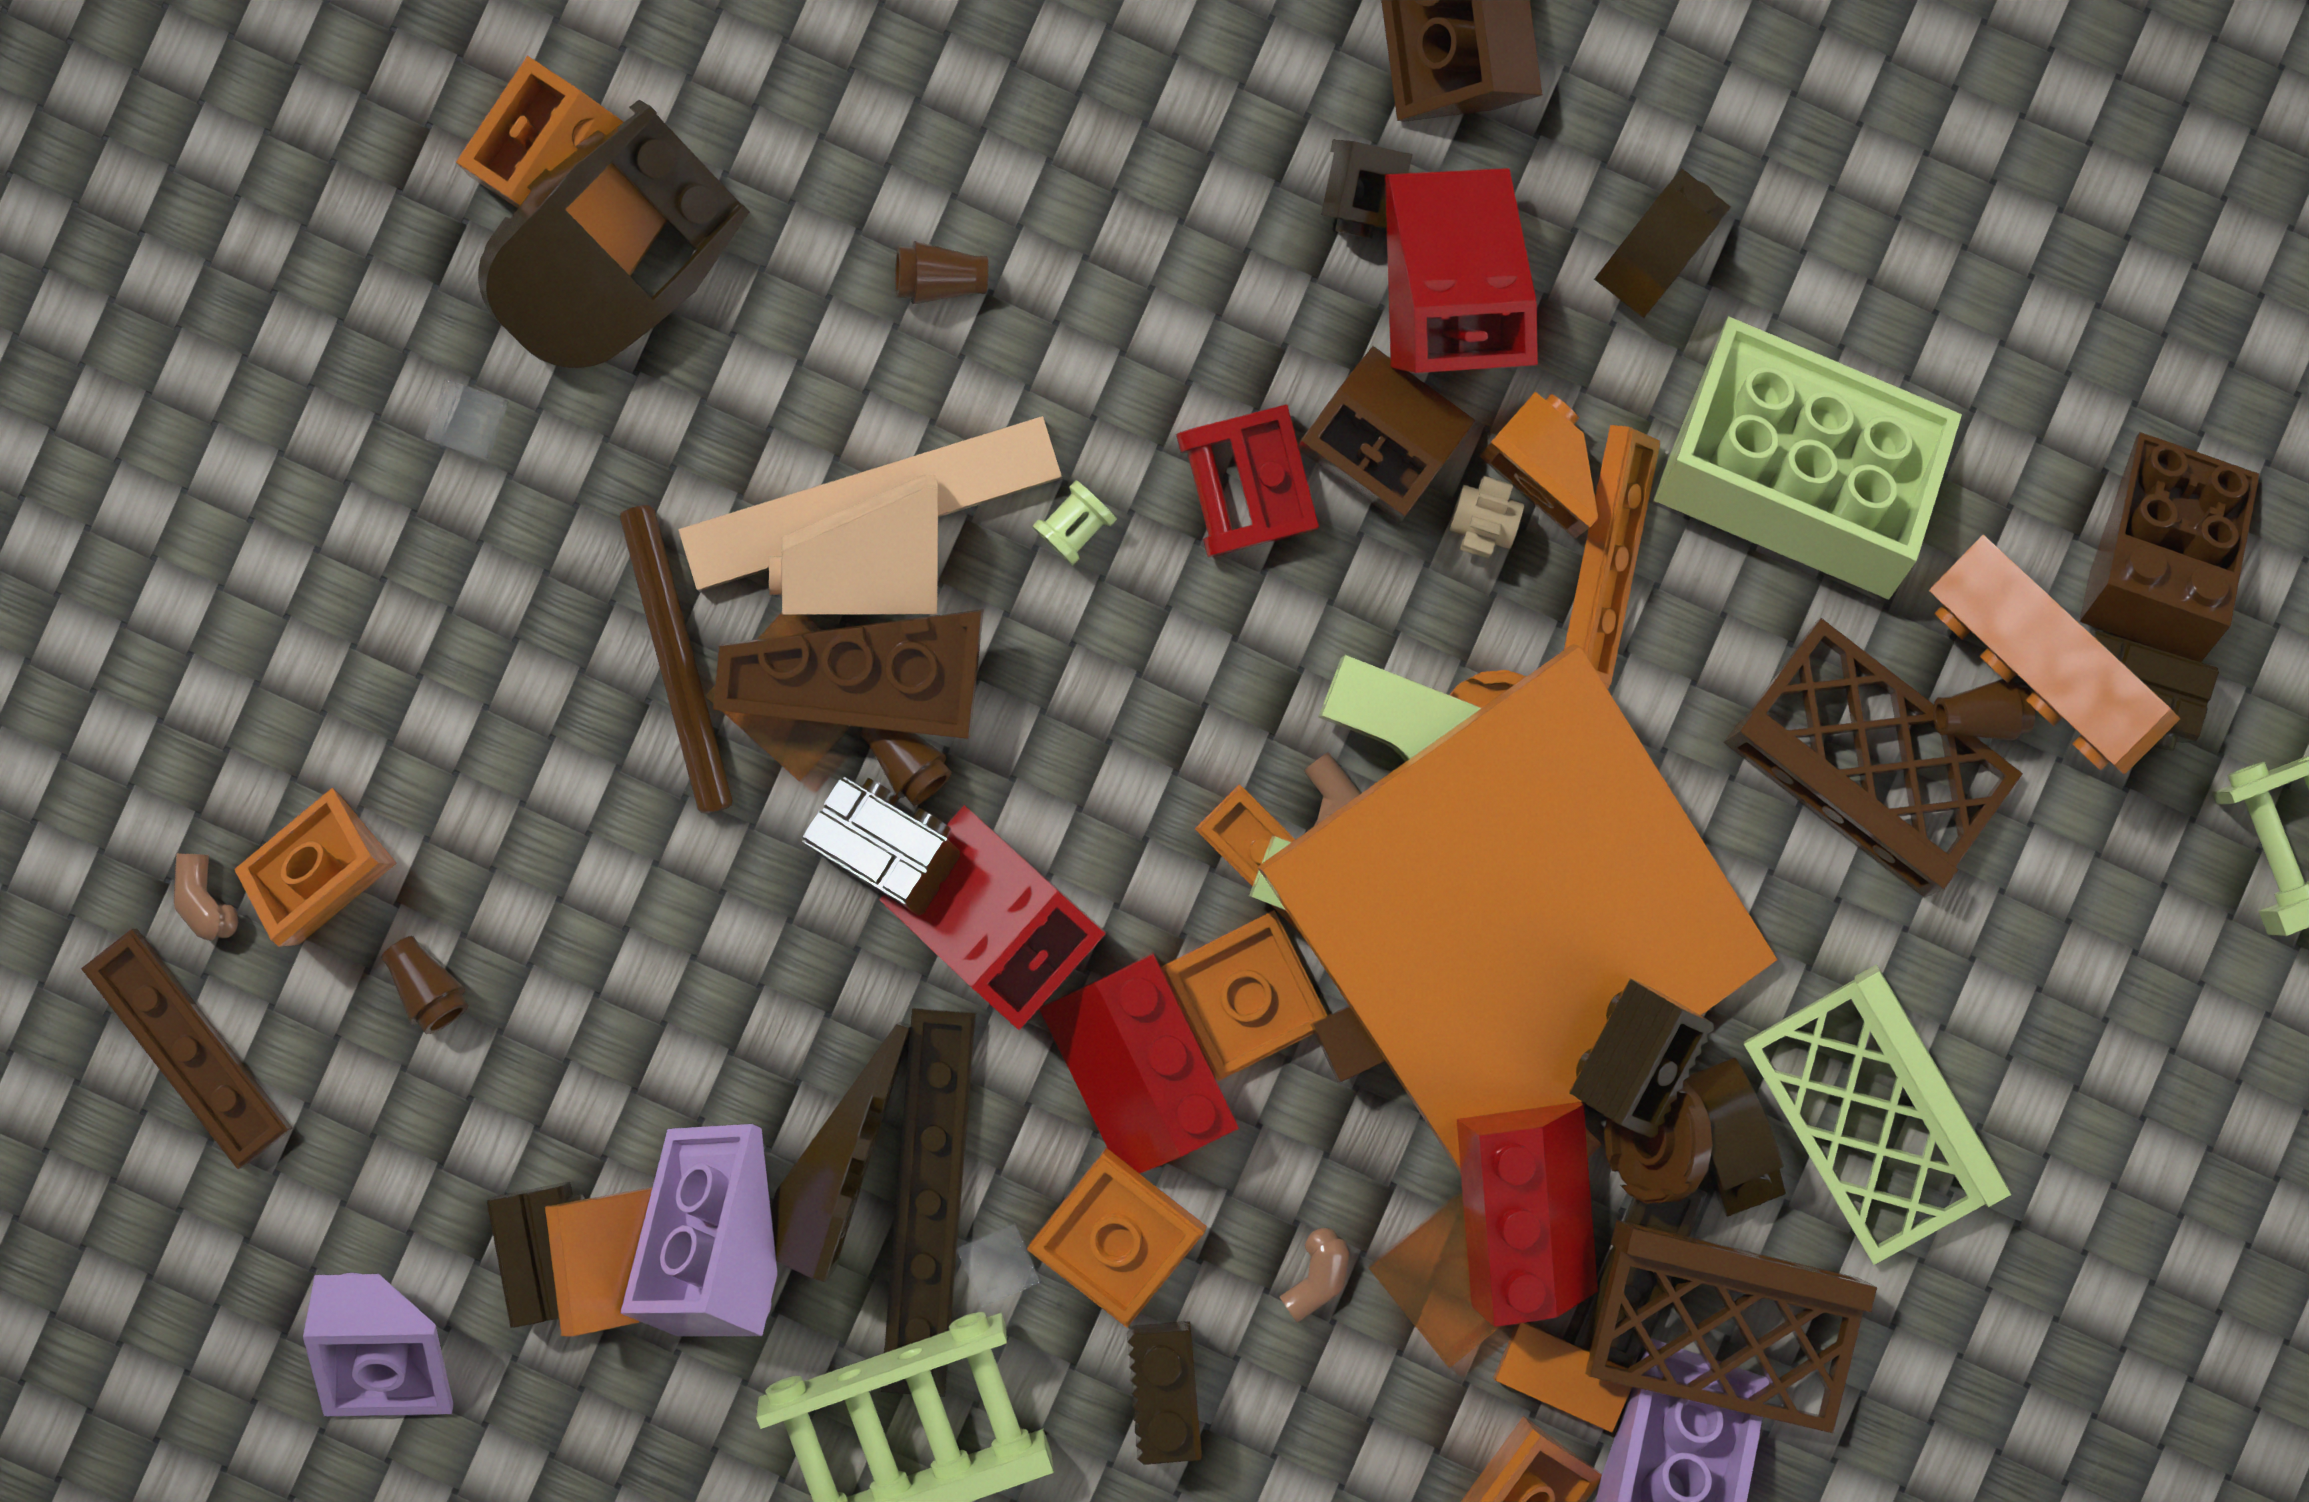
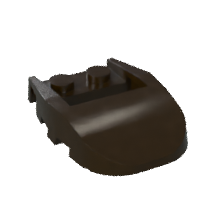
[478,100,750,368]

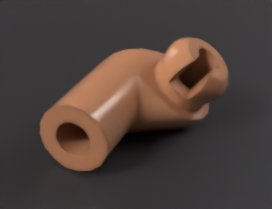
[1304,752,1361,826]
[174,853,238,941]
[1279,1228,1350,1323]

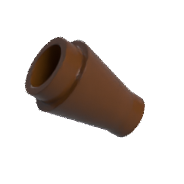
[895,241,989,304]
[1933,679,2035,741]
[860,727,952,806]
[381,936,469,1034]

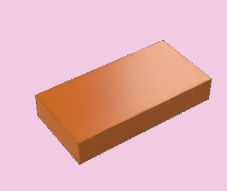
[1493,1322,1632,1432]

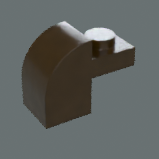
[1594,168,1731,318]
[1684,1057,1786,1217]

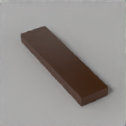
[81,929,293,1169]

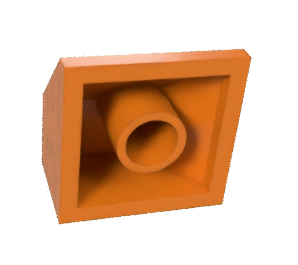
[1480,391,1598,539]

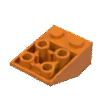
[456,55,667,276]

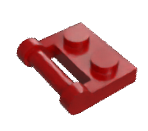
[1176,404,1319,558]

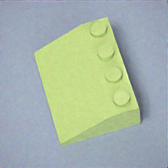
[1654,316,1962,600]

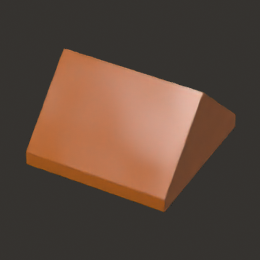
[234,788,397,947]
[1461,1416,1602,1502]

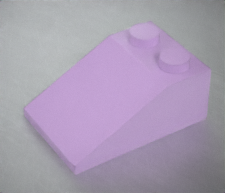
[620,1124,777,1336]
[1596,1338,1769,1502]

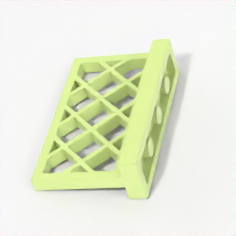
[1744,964,2011,1265]

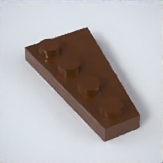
[713,609,984,739]

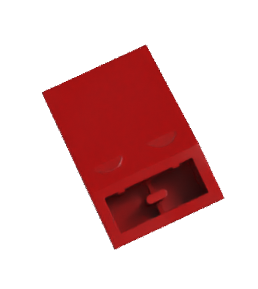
[1385,168,1538,373]
[879,805,1107,1030]

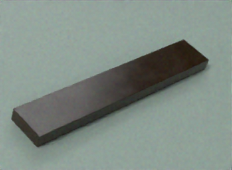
[881,1008,977,1397]

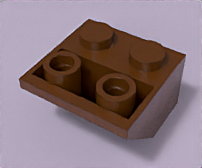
[1298,346,1475,523]

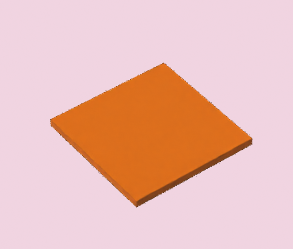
[1257,644,1778,1174]

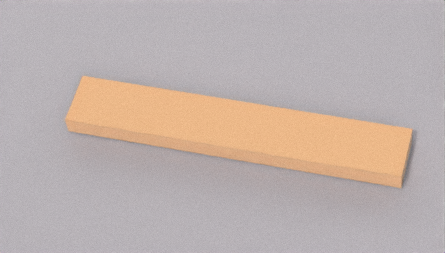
[678,416,1062,592]

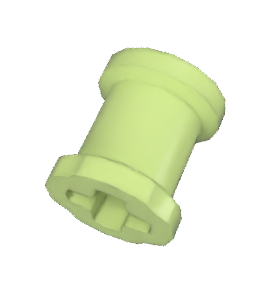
[1032,480,1117,565]

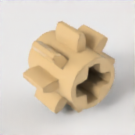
[1449,476,1524,559]

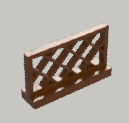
[1723,618,2023,898]
[1585,1220,1877,1433]

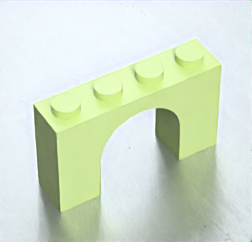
[1249,655,1481,910]

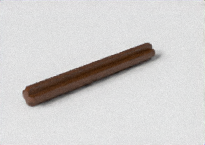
[620,505,733,814]

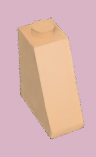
[769,475,938,614]

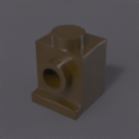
[1321,139,1413,239]

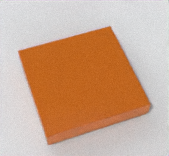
[1161,910,1327,1081]
[1026,1148,1207,1328]
[545,1187,653,1336]

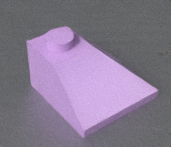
[303,1273,453,1416]

